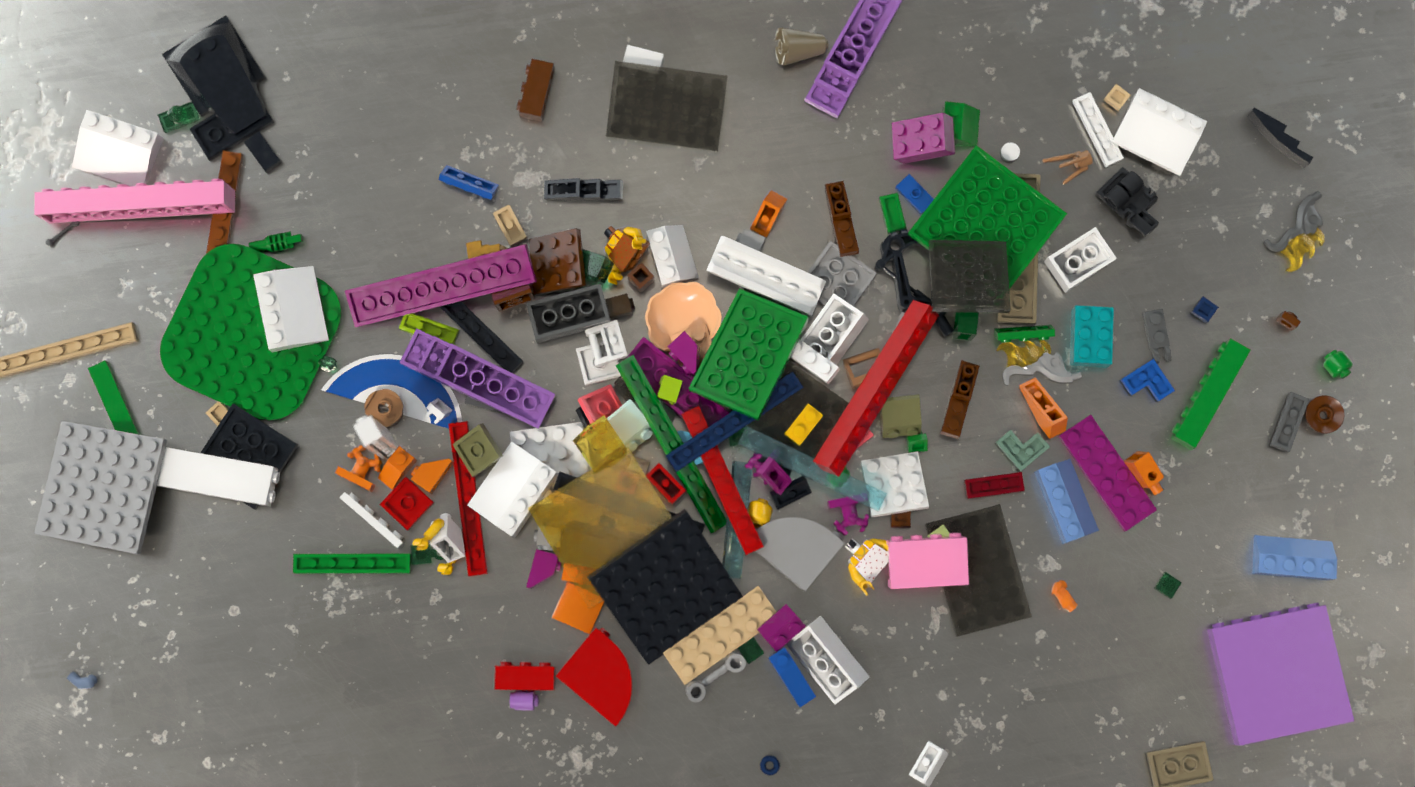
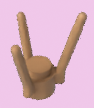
[1042,150,1093,184]

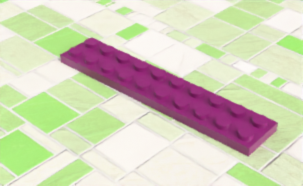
[345,244,537,328]

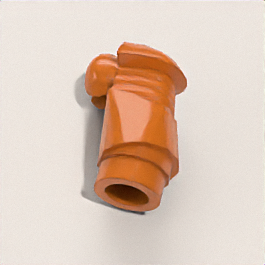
[1051,580,1078,612]

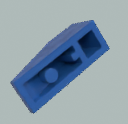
[768,647,816,707]

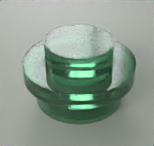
[318,356,337,372]

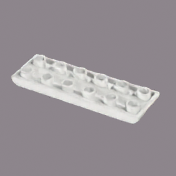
[706,236,826,317]

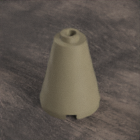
[775,27,828,65]

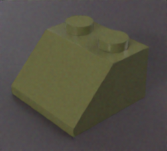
[879,394,922,438]

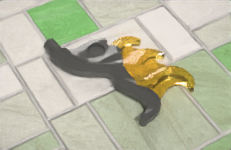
[1264,191,1325,272]

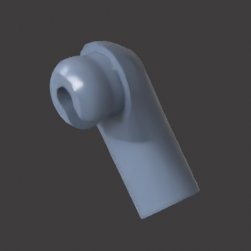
[67,671,97,690]

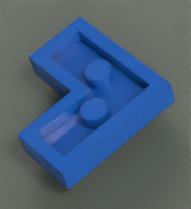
[1121,359,1175,402]

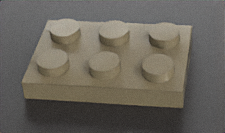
[1146,741,1214,787]

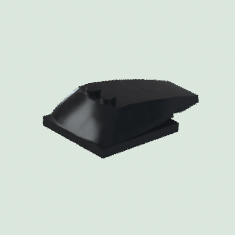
[162,15,267,136]

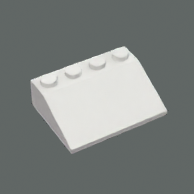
[1111,88,1207,176]
[72,110,164,186]
[253,266,329,352]
[468,441,559,538]

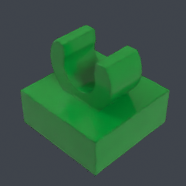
[907,431,928,453]

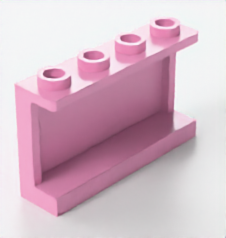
[886,533,969,589]

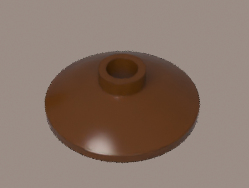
[1306,395,1345,434]

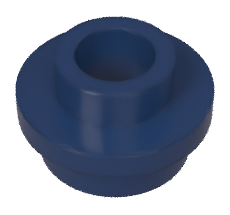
[760,755,780,775]

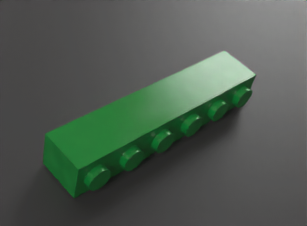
[1171,338,1251,450]

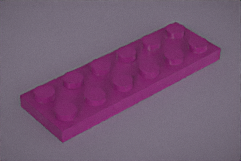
[626,337,732,427]
[1058,415,1157,532]

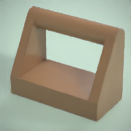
[842,348,880,389]

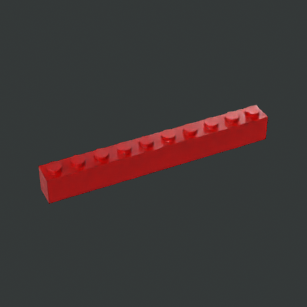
[813,300,939,477]

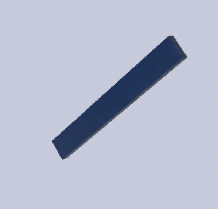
[665,372,804,473]

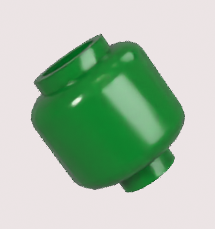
[1323,350,1353,379]

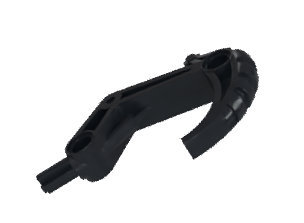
[875,229,954,337]

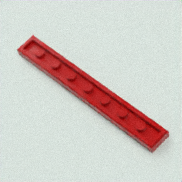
[448,421,488,577]

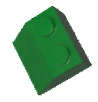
[942,101,980,147]

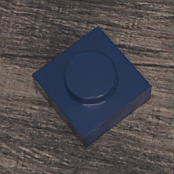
[1191,296,1219,324]

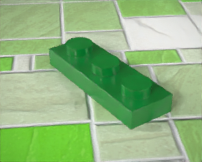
[994,325,1055,343]

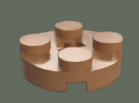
[364,389,403,428]

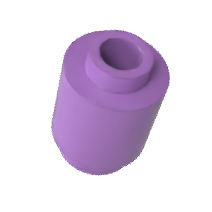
[510,691,539,711]

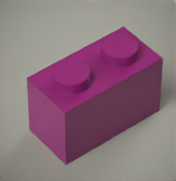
[757,604,806,652]

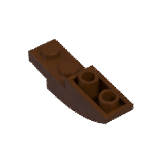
[825,181,859,257]
[940,360,980,440]

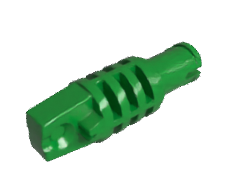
[249,231,303,252]

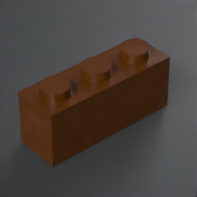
[517,59,555,122]

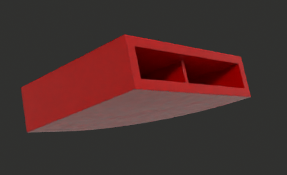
[556,627,633,727]

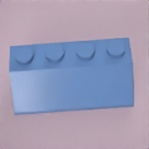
[1034,459,1099,544]
[1252,535,1337,580]

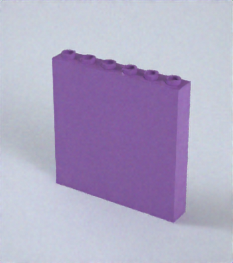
[1207,603,1354,746]

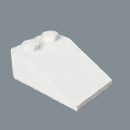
[1044,227,1117,293]

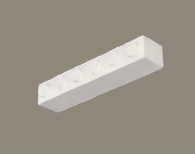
[353,415,398,460]

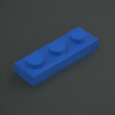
[439,165,499,200]

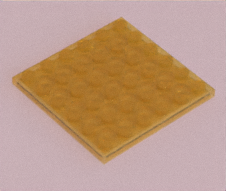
[528,447,672,609]

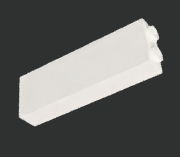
[157,447,280,507]

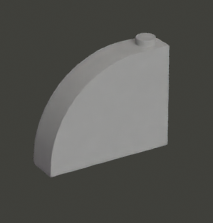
[756,517,845,592]

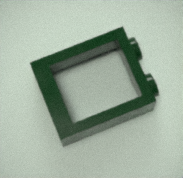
[952,285,982,341]

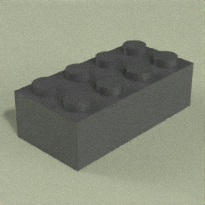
[526,284,610,343]

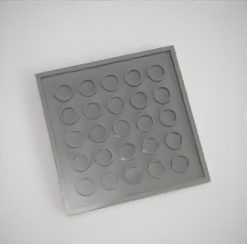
[34,421,167,555]

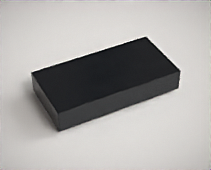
[244,131,281,173]

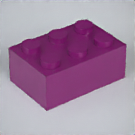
[892,112,955,164]

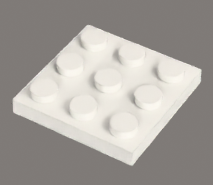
[861,451,929,518]

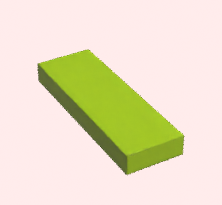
[399,313,460,345]

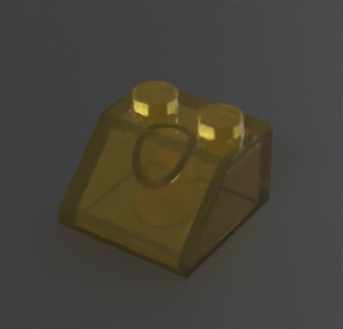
[573,415,627,473]

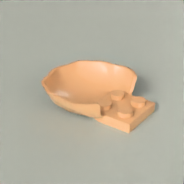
[645,282,722,367]

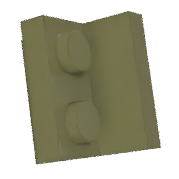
[452,423,503,477]

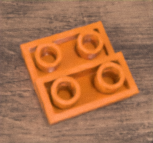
[551,582,604,634]

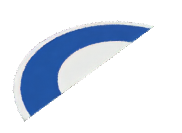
[321,354,462,429]

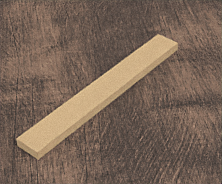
[0,322,138,378]

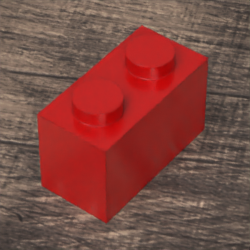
[645,463,686,506]

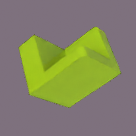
[657,375,682,405]

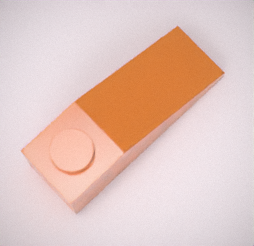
[1019,377,1068,439]

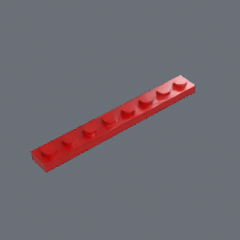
[681,406,764,555]

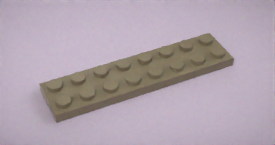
[997,173,1041,324]

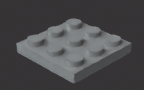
[808,240,877,306]

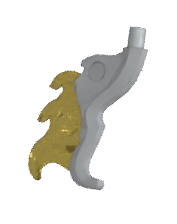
[996,340,1082,386]

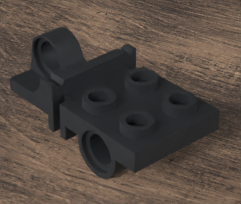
[1096,167,1159,236]

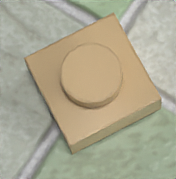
[1104,84,1131,111]

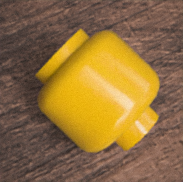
[747,498,773,528]

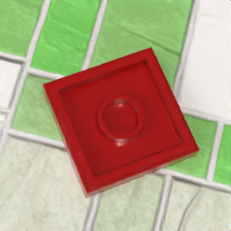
[379,476,435,531]

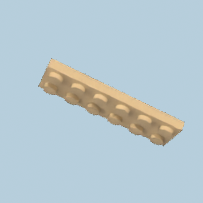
[663,586,776,685]

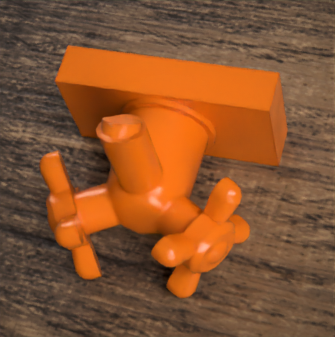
[335,445,382,492]

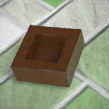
[1276,311,1301,331]
[891,511,911,528]

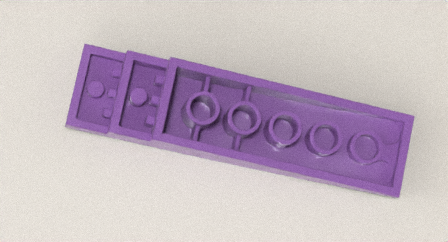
[805,0,903,118]
[399,328,555,429]

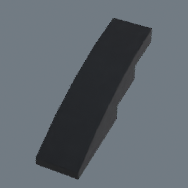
[1247,107,1313,168]
[544,178,623,201]

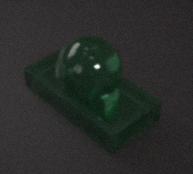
[158,102,201,133]

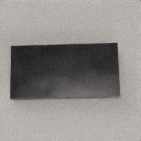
[190,108,274,161]

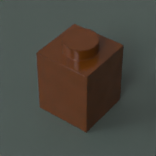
[627,262,655,293]

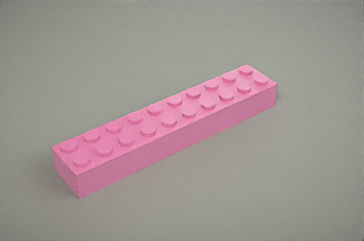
[34,179,235,224]

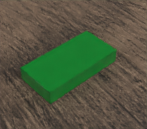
[879,193,907,234]

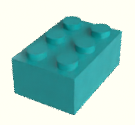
[1070,305,1114,368]

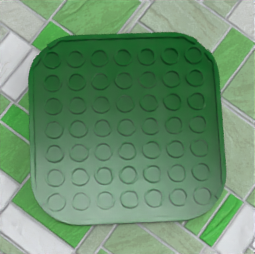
[160,244,342,421]

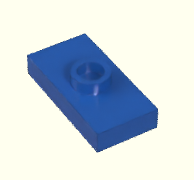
[895,174,934,214]

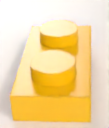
[784,403,823,446]

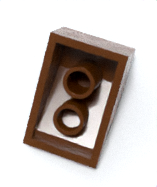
[491,284,535,312]

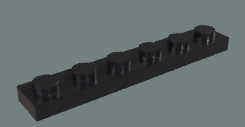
[439,301,523,373]

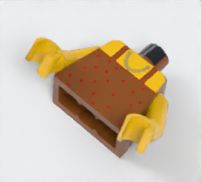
[604,226,650,285]

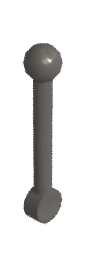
[46,222,80,246]

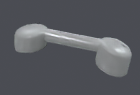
[685,652,746,702]

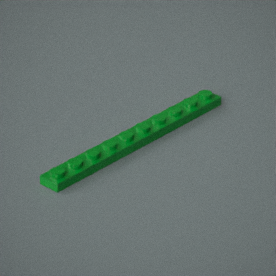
[615,355,728,533]

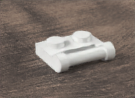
[585,320,628,367]

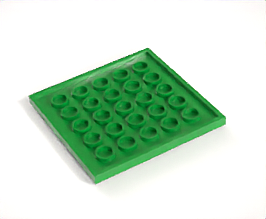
[908,145,1067,303]

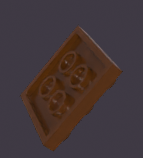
[528,228,586,296]

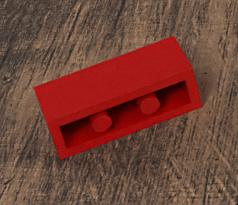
[494,662,555,690]

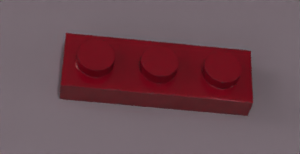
[964,472,1025,499]

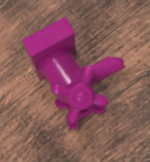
[745,450,792,495]
[827,493,869,536]

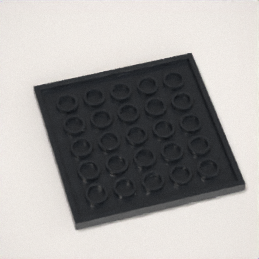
[587,509,743,665]

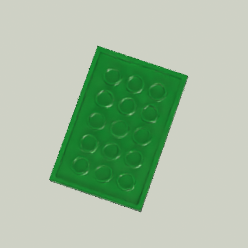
[688,288,809,421]

